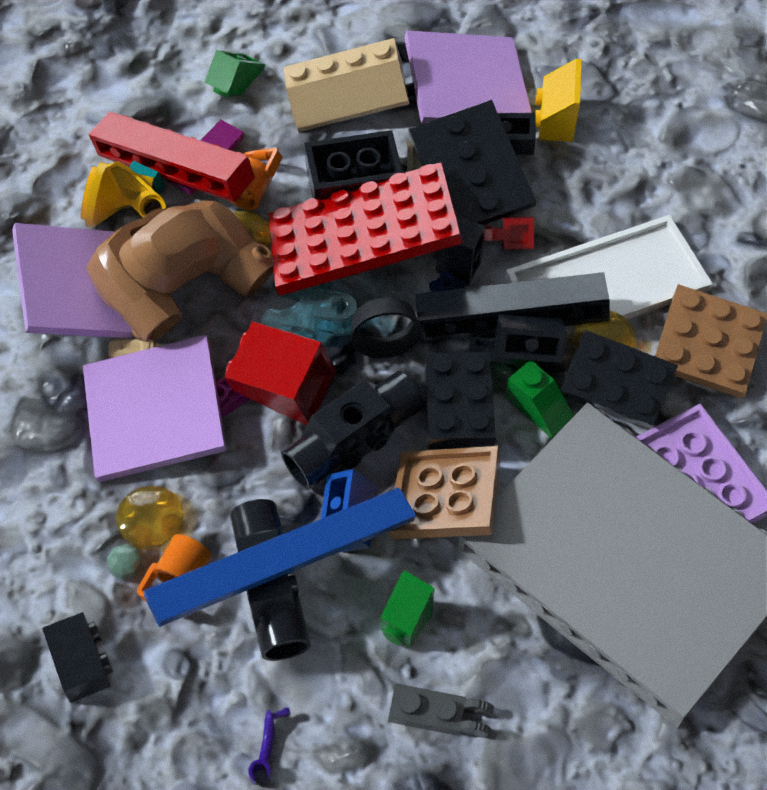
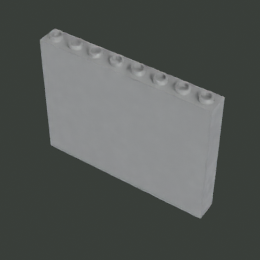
[458,402,767,728]

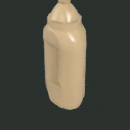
[108,338,166,359]

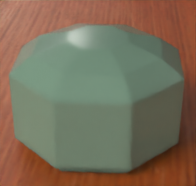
[107,544,143,581]

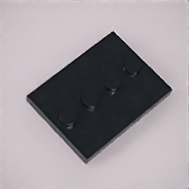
[408,100,536,225]

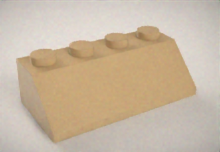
[283,38,409,132]

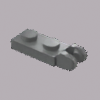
[388,683,494,738]

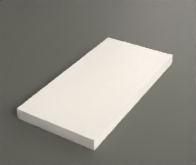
[505,215,713,342]

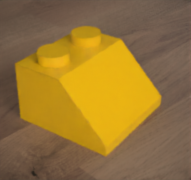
[535,59,582,142]

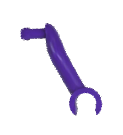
[248,707,291,785]

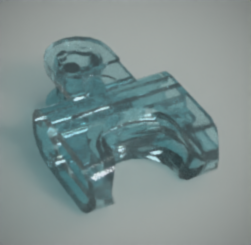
[260,278,357,340]

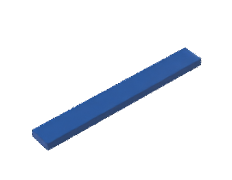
[144,488,416,627]

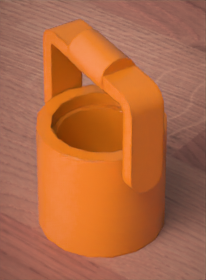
[228,148,283,210]
[137,534,213,602]

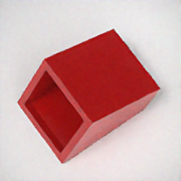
[225,321,337,426]

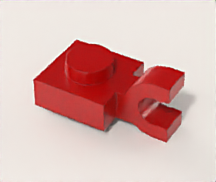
[484,217,534,249]

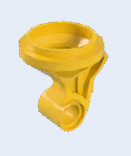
[80,161,167,228]

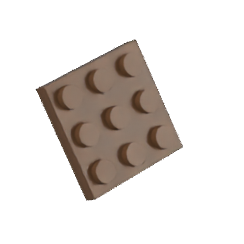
[654,284,767,399]
[388,446,501,540]

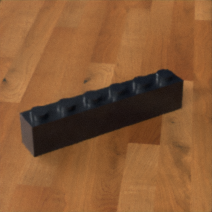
[415,272,610,343]

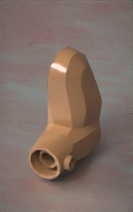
[119,201,274,298]
[86,208,183,342]

